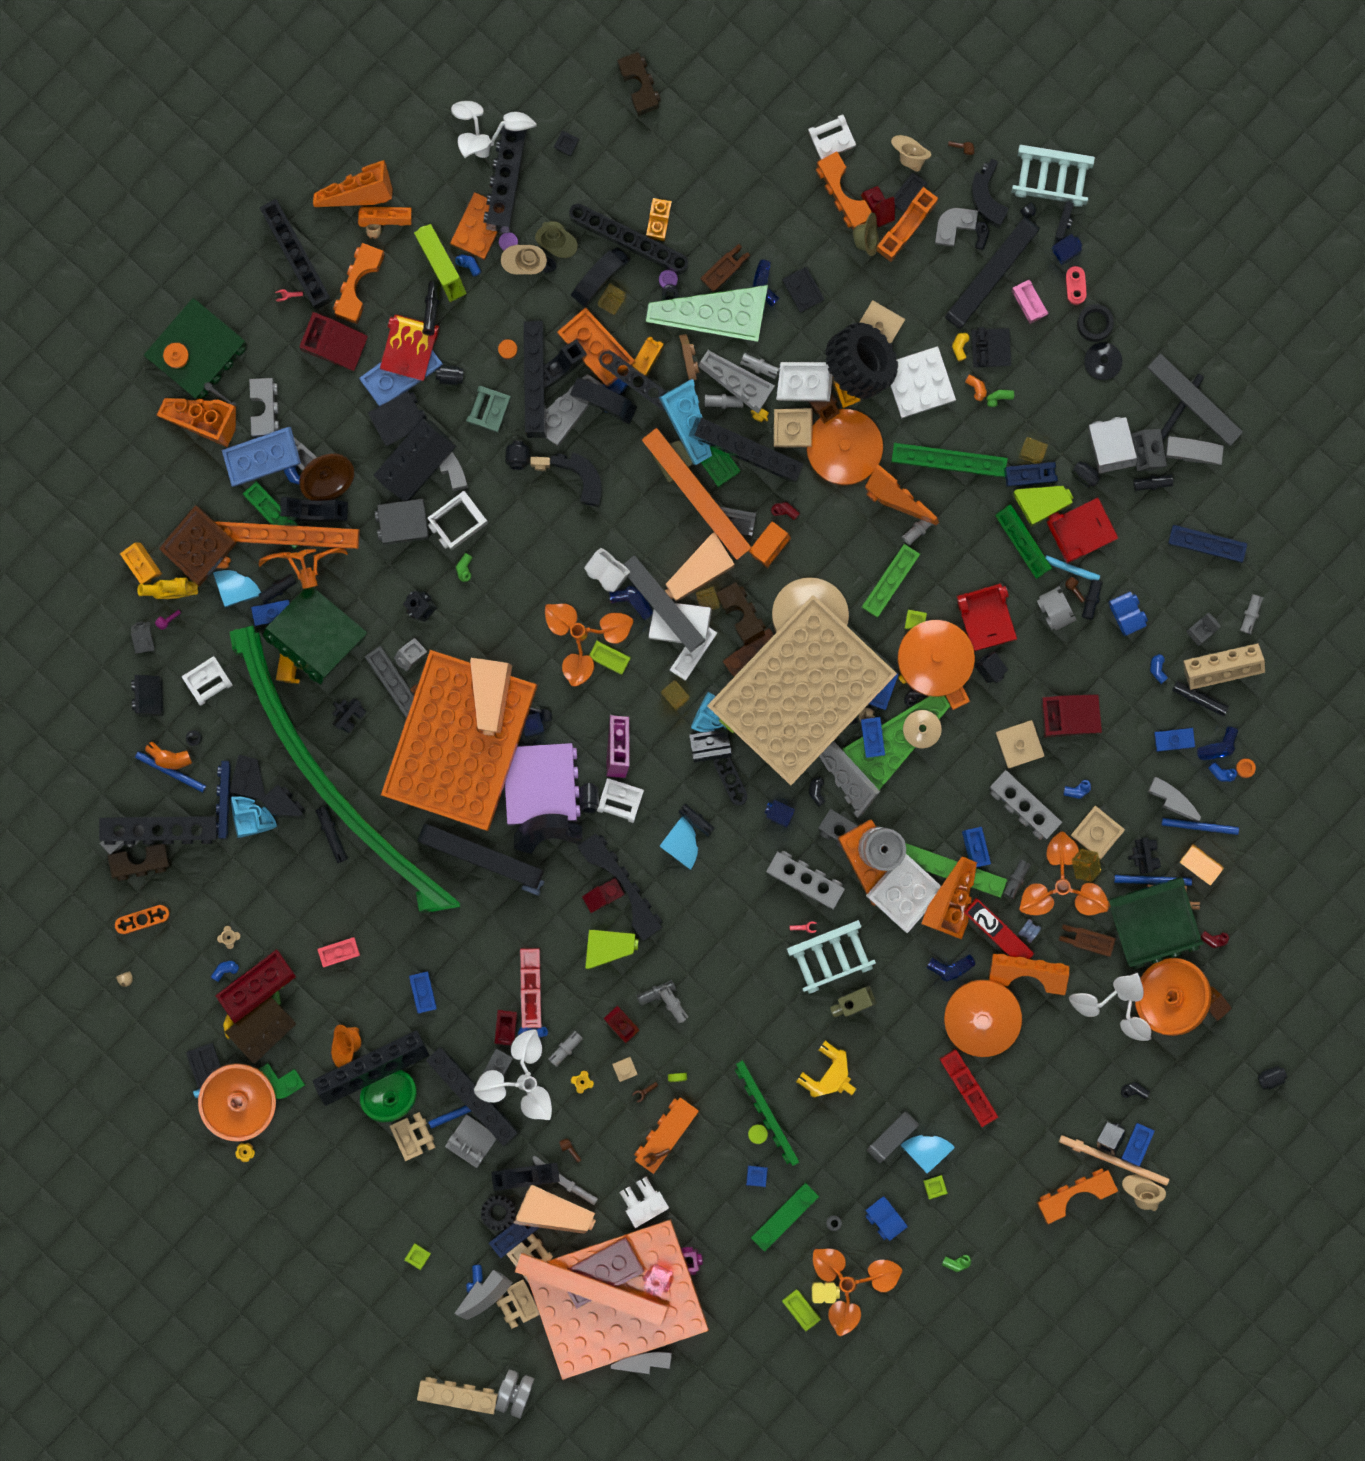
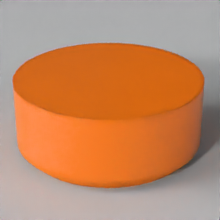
[498,339,517,359]
[1236,759,1256,778]

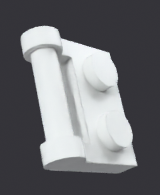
[808,114,856,160]
[182,656,233,706]
[597,778,644,823]

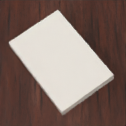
[776,362,833,401]
[649,603,712,646]

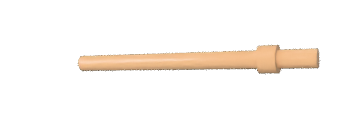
[1059,1135,1169,1186]

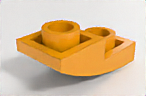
[646,198,672,242]

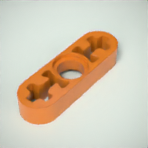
[115,905,170,934]

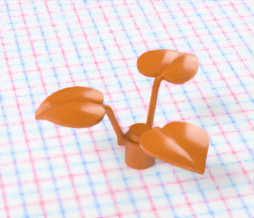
[258,548,348,589]
[545,604,634,687]
[1019,832,1109,915]
[813,1249,903,1336]

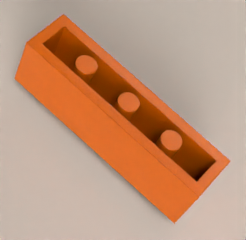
[634,1097,699,1174]

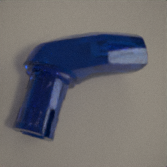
[753,260,780,307]
[609,586,653,620]
[1197,726,1239,760]
[927,955,975,982]

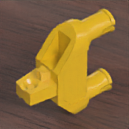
[137,578,198,599]
[796,1040,856,1097]

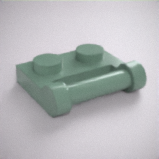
[466,386,511,433]

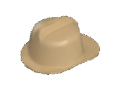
[891,135,931,172]
[501,244,547,274]
[1122,1174,1166,1211]

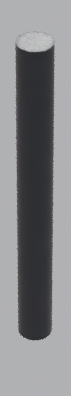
[1161,374,1204,441]

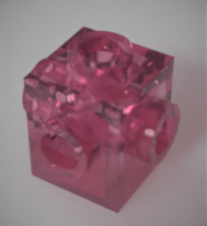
[643,1264,673,1296]

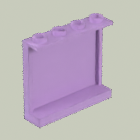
[505,743,580,826]

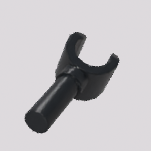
[529,707,552,721]

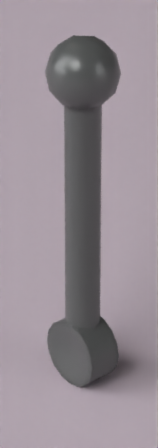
[204,382,236,407]

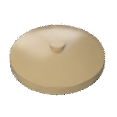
[772,578,849,633]

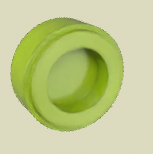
[668,1073,687,1082]
[748,1125,768,1144]

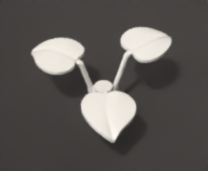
[451,101,537,158]
[1069,973,1152,1041]
[474,1030,552,1120]

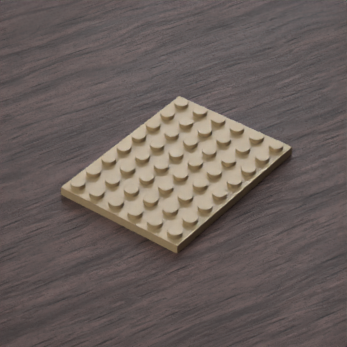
[707,595,897,785]

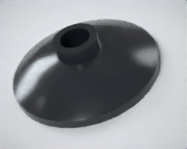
[1084,342,1122,380]

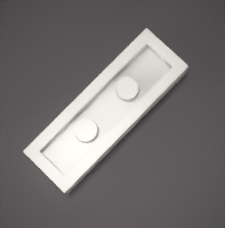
[670,628,717,681]

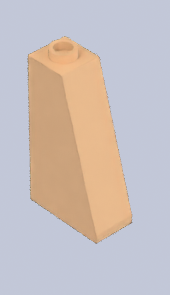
[665,532,735,602]
[470,658,512,736]
[514,1185,596,1234]

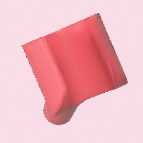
[275,289,303,302]
[790,921,817,933]

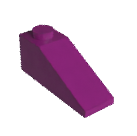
[606,715,629,778]

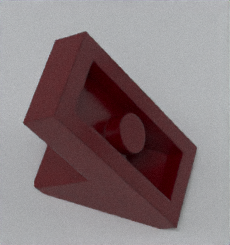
[861,186,895,227]
[582,878,625,913]
[603,1006,640,1043]
[495,1010,518,1045]

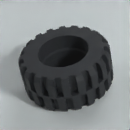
[825,322,898,399]

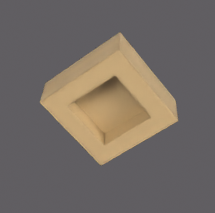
[531,457,550,471]
[613,1057,638,1082]

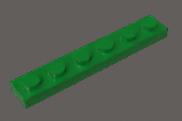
[891,443,1008,478]
[734,1060,799,1166]

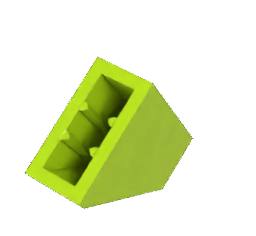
[1013,486,1073,527]
[585,930,639,969]

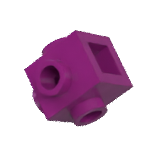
[681,1247,703,1275]

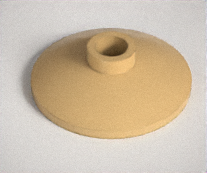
[903,710,942,748]

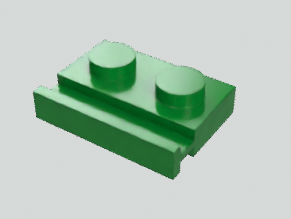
[700,446,741,488]

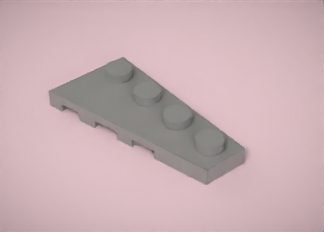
[698,350,775,413]
[546,374,603,447]
[819,741,880,818]

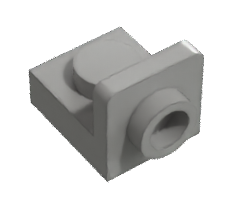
[394,638,427,671]

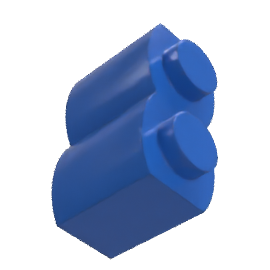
[1108,592,1148,637]
[865,1196,908,1241]

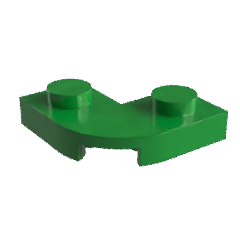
[258,1063,306,1099]

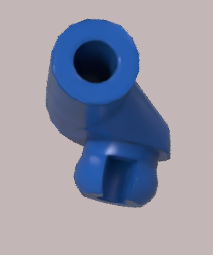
[455,255,481,277]
[284,466,301,485]
[1150,654,1168,684]
[1208,762,1237,782]
[1063,780,1091,799]
[211,961,239,982]

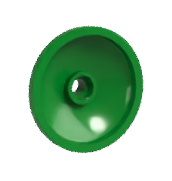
[360,1070,417,1122]

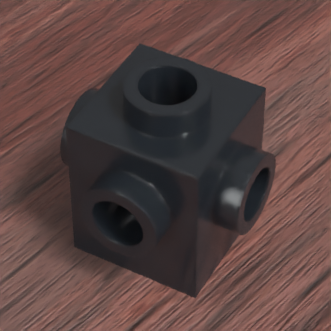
[403,590,437,622]

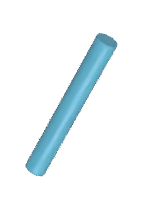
[1046,555,1100,581]

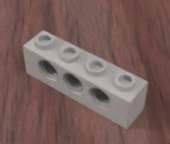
[989,770,1062,840]
[766,851,845,910]

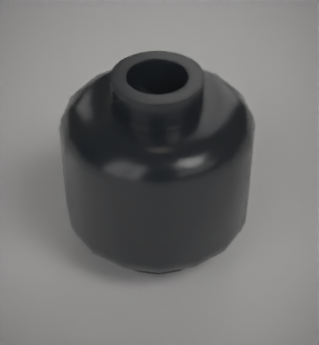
[505,441,530,470]

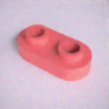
[1066,266,1086,305]

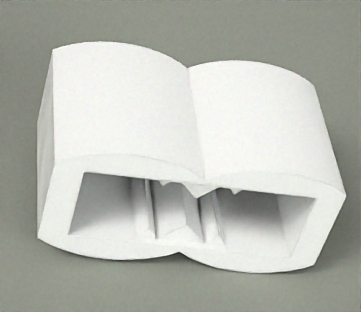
[584,548,630,592]

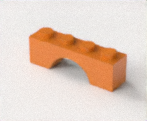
[816,151,872,231]
[876,187,938,262]
[333,243,385,324]
[989,954,1069,995]
[1037,1168,1118,1224]

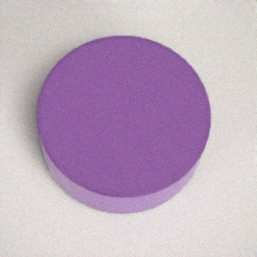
[499,232,518,251]
[659,270,678,288]

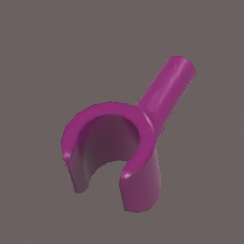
[155,610,181,630]

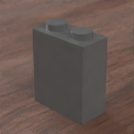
[375,499,429,545]

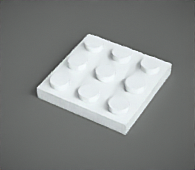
[890,346,956,419]
[866,854,941,933]

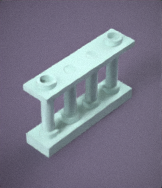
[1011,145,1095,207]
[787,920,876,994]

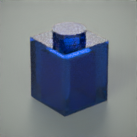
[1052,234,1083,265]
[523,713,544,738]
[764,800,795,828]

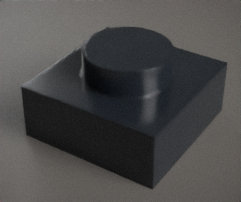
[554,131,579,157]

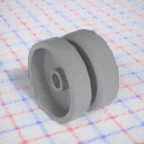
[858,827,906,871]
[495,1369,535,1419]

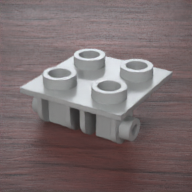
[445,1114,496,1168]

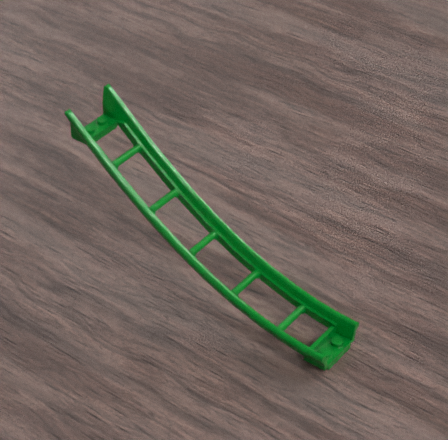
[230,626,460,913]

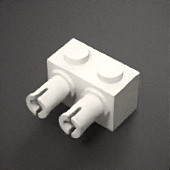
[619,1176,669,1228]

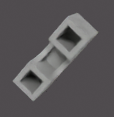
[249,378,279,439]

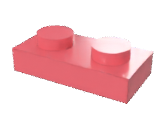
[317,937,360,968]

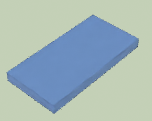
[359,350,443,406]
[222,427,301,487]

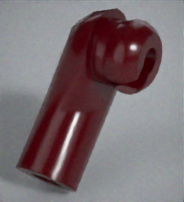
[771,502,800,520]
[1200,931,1229,948]

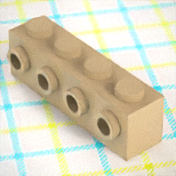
[1184,644,1265,690]
[417,1377,498,1414]

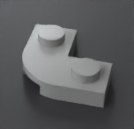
[935,208,978,247]

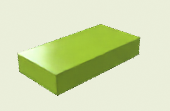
[589,641,631,675]
[782,1289,821,1331]

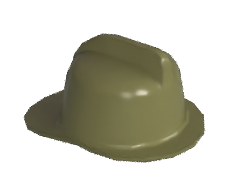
[853,213,879,256]
[535,221,578,258]

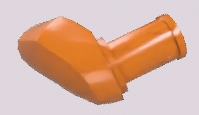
[145,742,192,770]

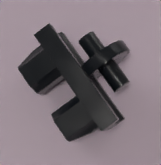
[332,697,366,733]
[1128,837,1161,874]

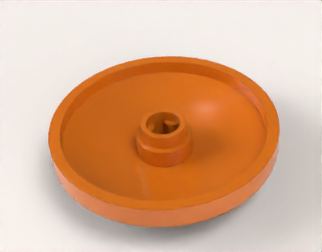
[807,409,883,485]
[898,620,975,697]
[1135,958,1211,1036]
[944,980,1022,1057]
[198,1063,276,1141]

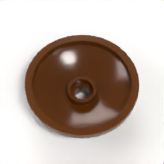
[299,454,354,501]

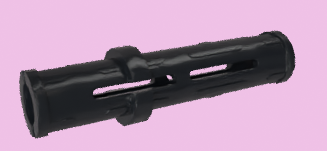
[422,281,440,336]
[1172,680,1229,717]
[315,806,348,864]

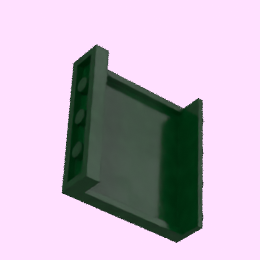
[144,298,247,400]
[262,587,367,685]
[1107,877,1204,969]

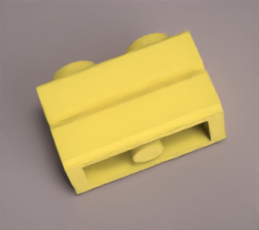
[812,1282,840,1303]

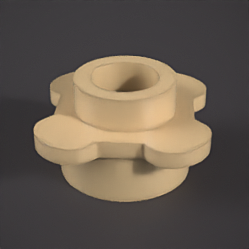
[217,926,240,949]

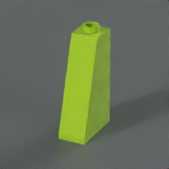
[414,224,467,302]

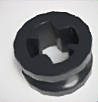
[662,284,679,300]

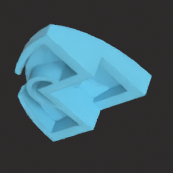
[213,570,261,607]
[691,692,726,732]
[230,797,277,838]
[659,816,698,870]
[901,1135,955,1173]

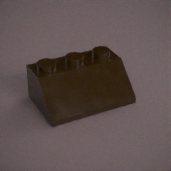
[225,996,296,1064]

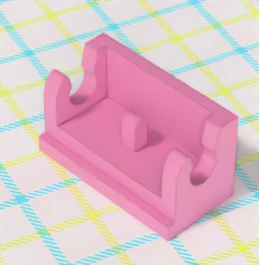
[1012,280,1049,324]

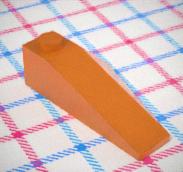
[313,160,392,207]
[157,398,236,447]
[865,465,939,525]
[921,857,977,939]

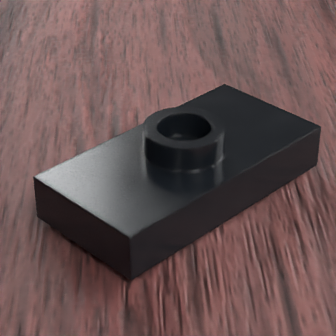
[894,172,928,214]
[1054,201,1074,243]

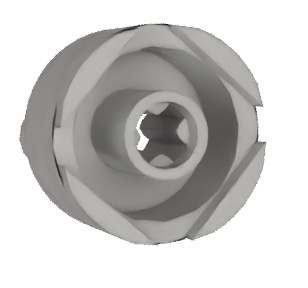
[1037,586,1077,631]

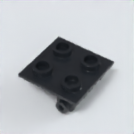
[971,327,1011,368]

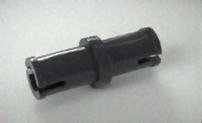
[1133,475,1173,492]
[258,574,297,604]
[1081,580,1103,620]
[678,804,715,837]

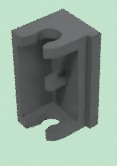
[719,506,756,536]

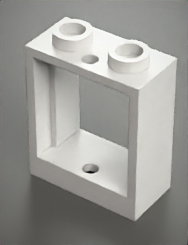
[427,491,488,551]

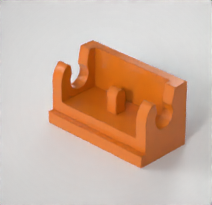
[749,522,791,568]

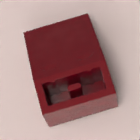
[299,312,368,371]
[1041,695,1102,738]

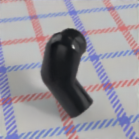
[975,222,989,250]
[904,689,929,707]
[809,777,826,807]
[1121,1082,1150,1100]

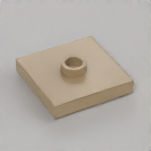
[860,300,905,343]
[774,408,813,448]
[996,720,1044,769]
[1070,806,1125,860]

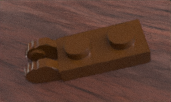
[700,244,750,293]
[1059,925,1116,957]

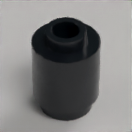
[436,365,463,385]
[1071,461,1101,488]
[579,783,599,813]
[1257,1065,1288,1090]

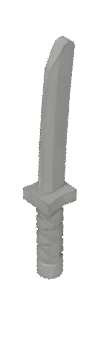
[533,1156,598,1205]

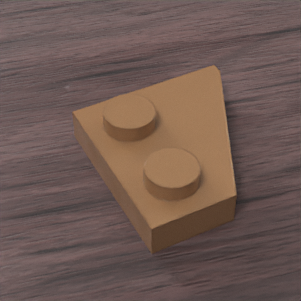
[679,334,699,380]

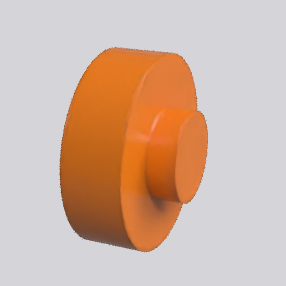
[163,343,189,369]

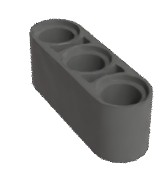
[866,1111,919,1164]

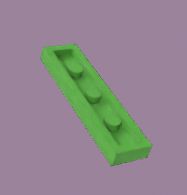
[862,544,920,618]

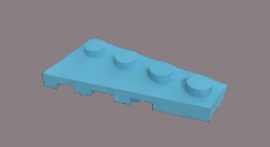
[659,379,712,465]

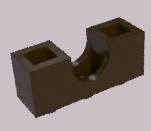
[617,52,661,116]
[716,582,766,646]
[108,844,171,881]

